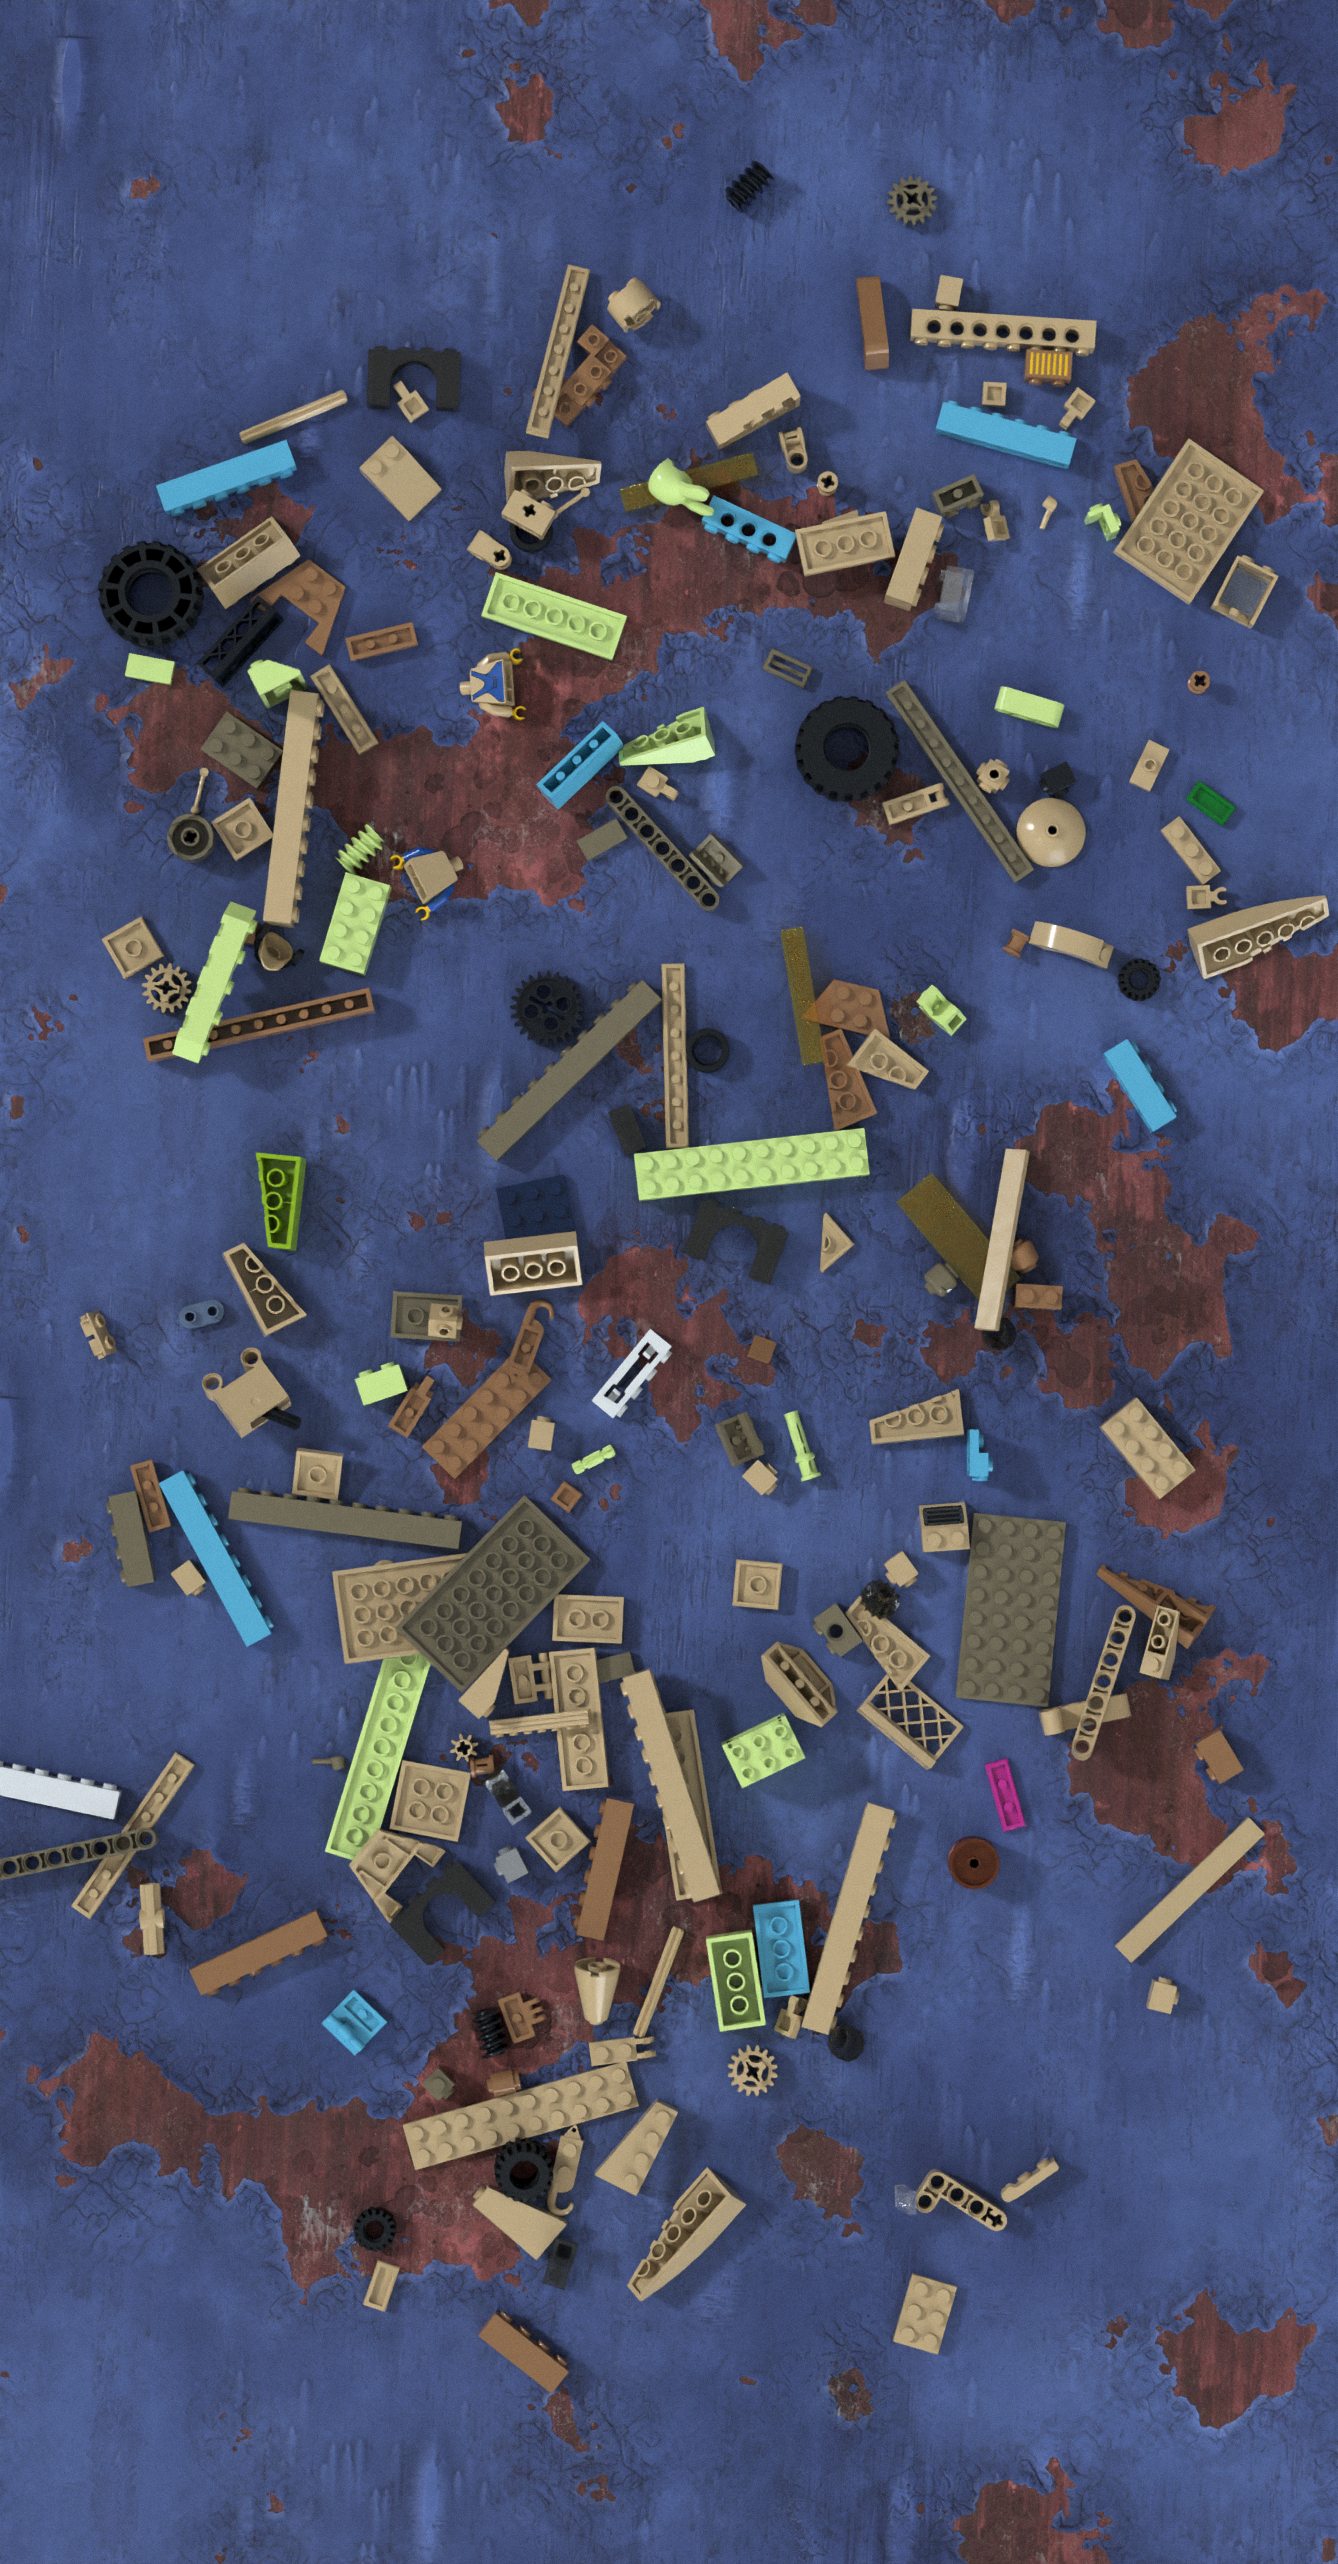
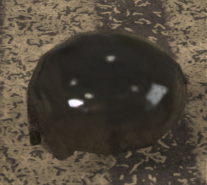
[981,1317,1016,1351]
[827,2024,865,2062]

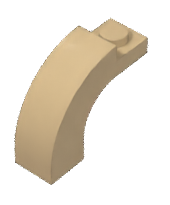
[1029,921,1114,969]

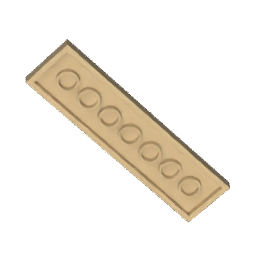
[662,1709,722,1901]

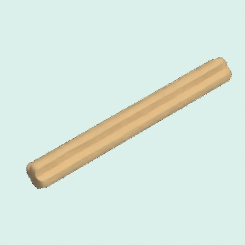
[239,390,348,444]
[633,1926,684,2038]

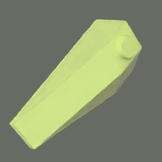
[618,707,715,766]

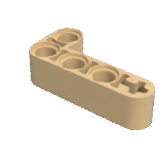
[1038,1693,1132,1735]
[914,2169,1007,2231]

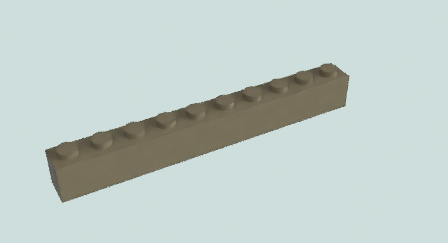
[477,980,662,1162]
[228,1487,463,1549]

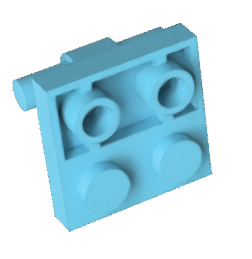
[321,1989,387,2055]

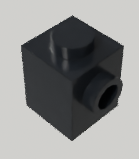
[1038,761,1076,798]

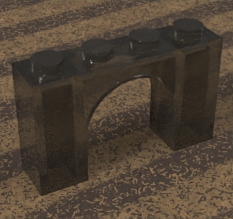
[367,346,462,412]
[683,1198,789,1286]
[390,1859,496,1966]

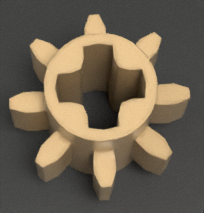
[450,1733,478,1762]

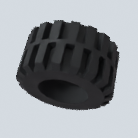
[494,2137,554,2202]

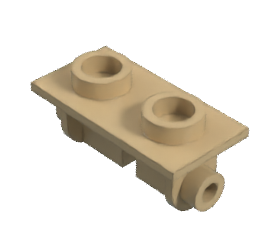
[80,1310,117,1359]

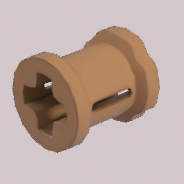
[1187,671,1210,694]
[1001,929,1030,959]
[470,1755,495,1778]

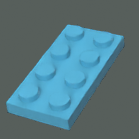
[753,1899,810,1998]

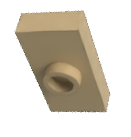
[1129,740,1170,792]

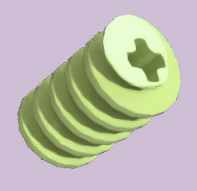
[334,824,384,875]

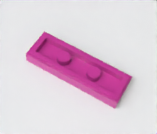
[984,1758,1026,1832]

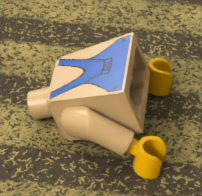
[460,648,526,721]

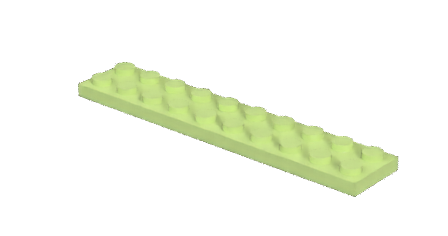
[325,1654,431,1860]

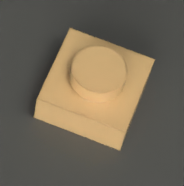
[982,382,1007,408]

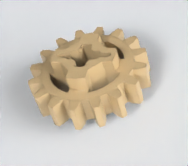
[142,963,193,1014]
[728,2045,778,2096]

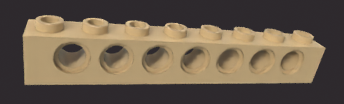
[910,309,1097,356]

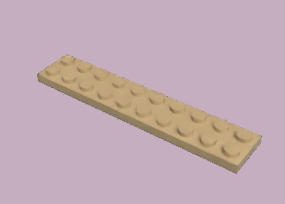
[403,2062,639,2170]

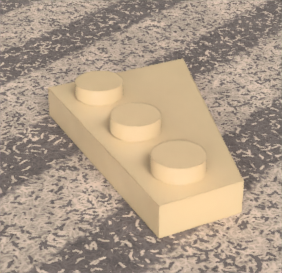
[846,1029,929,1090]

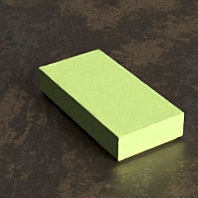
[125,653,175,685]

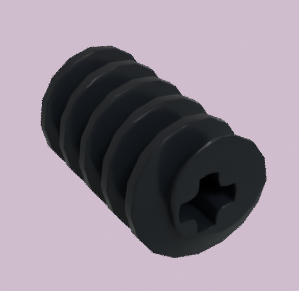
[725,161,774,213]
[470,2007,509,2059]

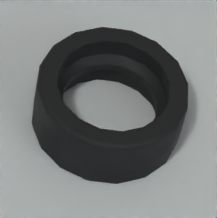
[509,508,553,553]
[686,1028,730,1073]

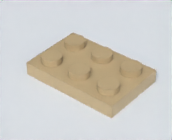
[552,1594,624,1644]
[893,2273,957,2355]

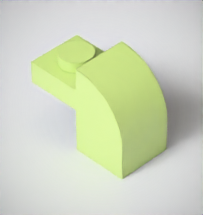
[916,985,966,1036]

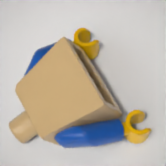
[390,847,463,920]

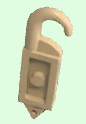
[547,2124,584,2216]

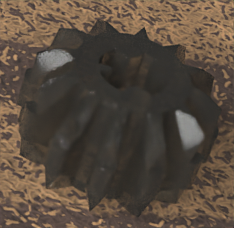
[860,1579,900,1620]

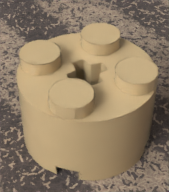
[607,277,661,333]

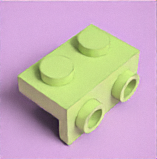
[1084,503,1121,541]

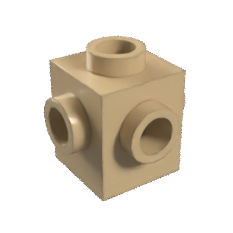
[976,759,1010,794]
[428,1303,463,1339]

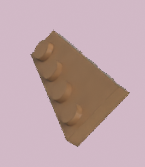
[820,1029,877,1131]

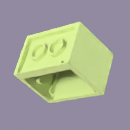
[721,1712,805,1788]

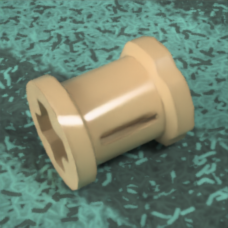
[817,471,838,496]

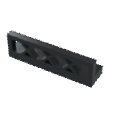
[196,596,284,688]

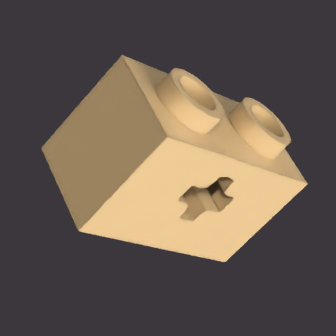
[501,490,556,540]

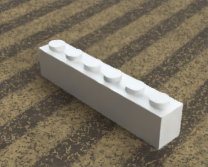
[0,1760,122,1819]

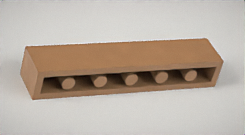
[573,1796,634,1941]
[189,1909,329,1997]

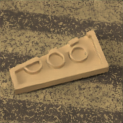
[869,1389,964,1445]

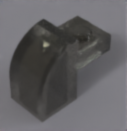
[483,1767,532,1825]
[542,2237,579,2290]

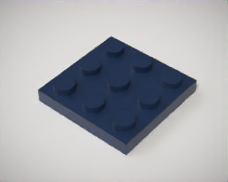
[496,1175,575,1239]

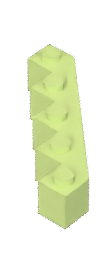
[172,901,258,1063]

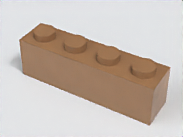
[478,2310,569,2394]

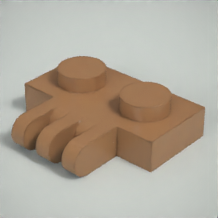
[498,1991,547,2044]

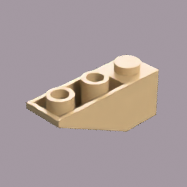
[1139,1605,1180,1680]

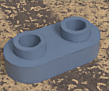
[179,1300,225,1329]

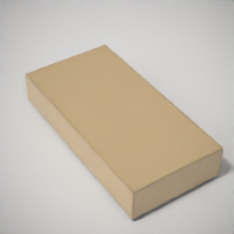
[363,2259,400,2312]

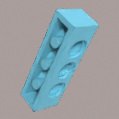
[702,495,796,564]

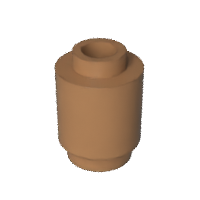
[486,2069,522,2097]

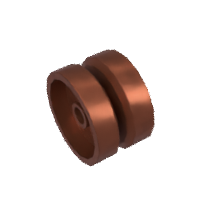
[947,1836,1000,1890]

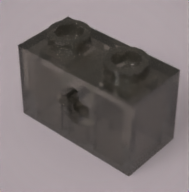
[608,1104,647,1157]

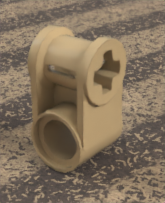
[778,427,808,474]
[467,530,512,570]

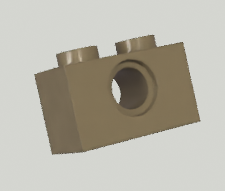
[812,1603,863,1657]

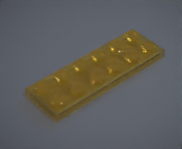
[896,1173,1021,1301]

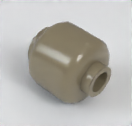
[924,1263,959,1297]

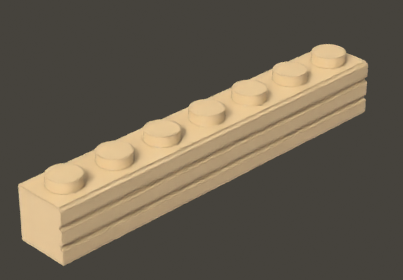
[489,1709,592,1738]

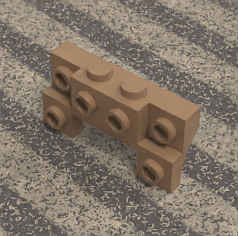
[532,324,627,428]

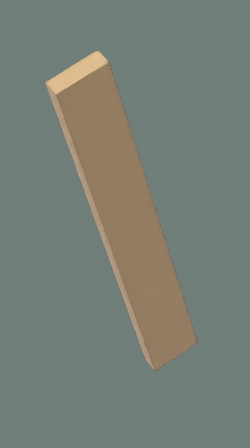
[526,264,590,439]
[662,963,689,1149]
[975,1149,1030,1331]
[71,1752,195,1919]
[1115,1817,1265,1963]

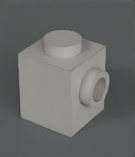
[494,1845,529,1883]

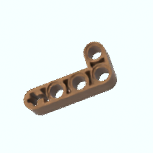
[856,276,889,371]

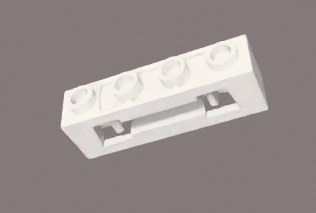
[592,1329,672,1418]

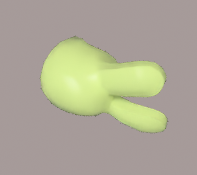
[648,458,715,516]

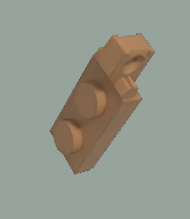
[388,1375,435,1438]

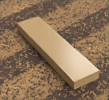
[310,664,379,755]

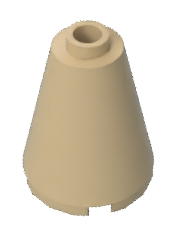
[574,1957,621,2025]

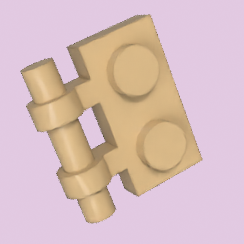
[508,1652,553,1704]

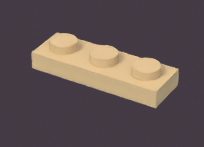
[1160,816,1221,885]

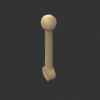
[553,488,590,519]
[191,768,209,815]

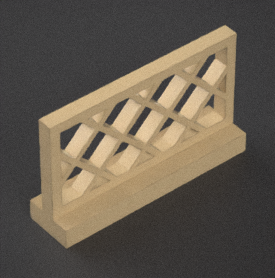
[856,1674,964,1770]

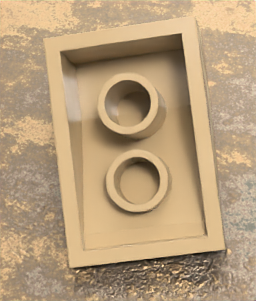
[359,436,442,522]
[458,1647,510,1719]

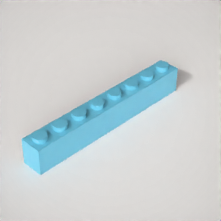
[158,1470,274,1647]

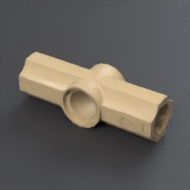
[139,1883,165,1955]

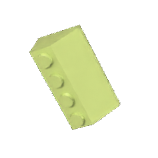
[247,659,308,709]

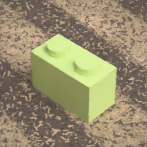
[355,1362,409,1406]

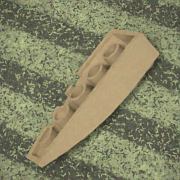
[1187,895,1329,979]
[627,2167,747,2302]

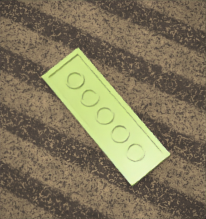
[481,572,627,661]

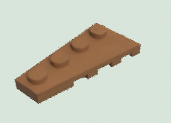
[1113,459,1154,523]

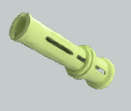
[784,1410,821,1482]

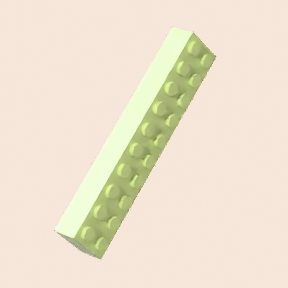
[634,1128,870,1201]

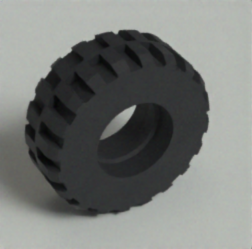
[98,541,204,648]
[795,696,899,803]

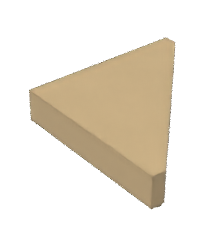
[820,1213,854,1273]

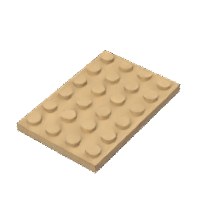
[1113,439,1264,605]
[332,1553,467,1664]

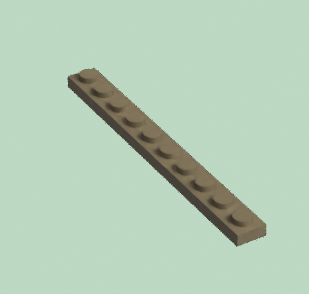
[885,680,1034,883]

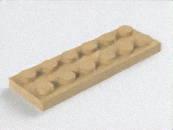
[549,1647,610,1791]

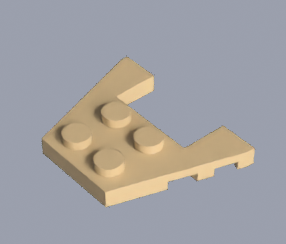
[349,1828,446,1923]

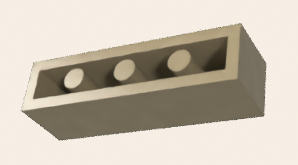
[106,1491,157,1587]

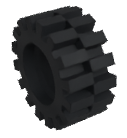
[1118,958,1161,1001]
[354,2207,396,2252]

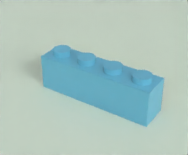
[536,721,624,809]
[1102,1039,1177,1133]

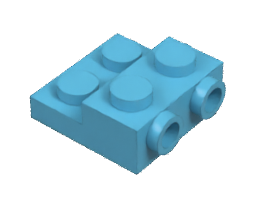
[967,1430,993,1481]

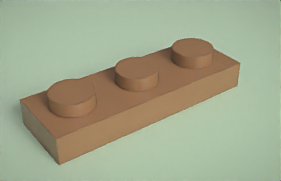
[345,622,418,662]
[130,1459,172,1532]

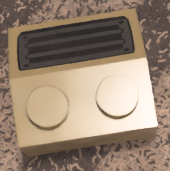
[919,1502,970,1552]

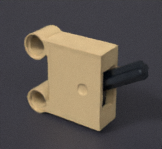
[202,1348,302,1438]

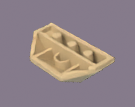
[761,1641,838,1727]

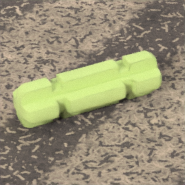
[572,1445,616,1474]

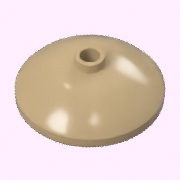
[1016,798,1086,867]

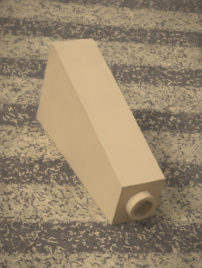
[473,2184,567,2260]

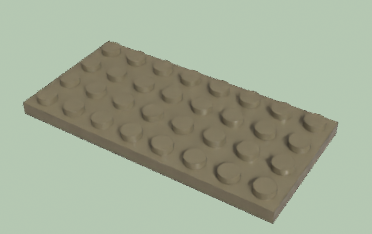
[395,1495,591,1693]
[955,1513,1066,1707]

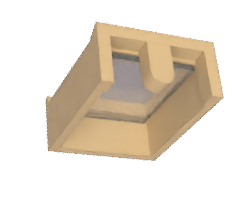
[1210,555,1279,629]

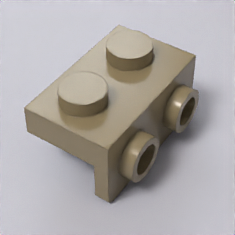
[689,832,745,888]
[714,1412,764,1467]

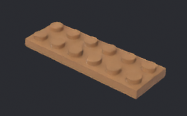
[422,1358,552,1479]

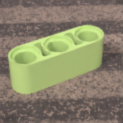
[994,686,1064,728]

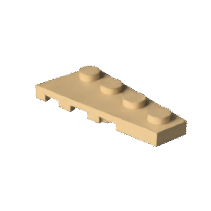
[844,1596,930,1692]

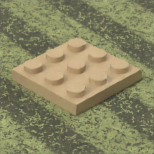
[389,1760,471,1842]

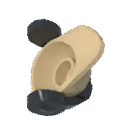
[254,923,305,971]

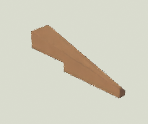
[1096,1564,1217,1649]

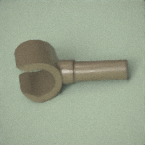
[312,1756,346,1771]

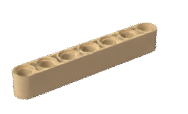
[1071,1605,1136,1761]

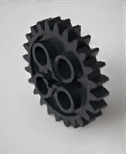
[510,971,585,1046]

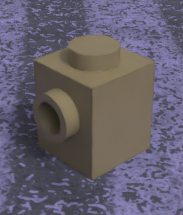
[422,2064,456,2101]

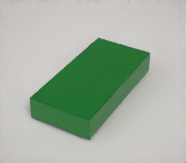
[1185,780,1236,827]

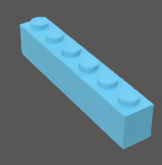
[935,401,1077,470]
[156,440,297,517]

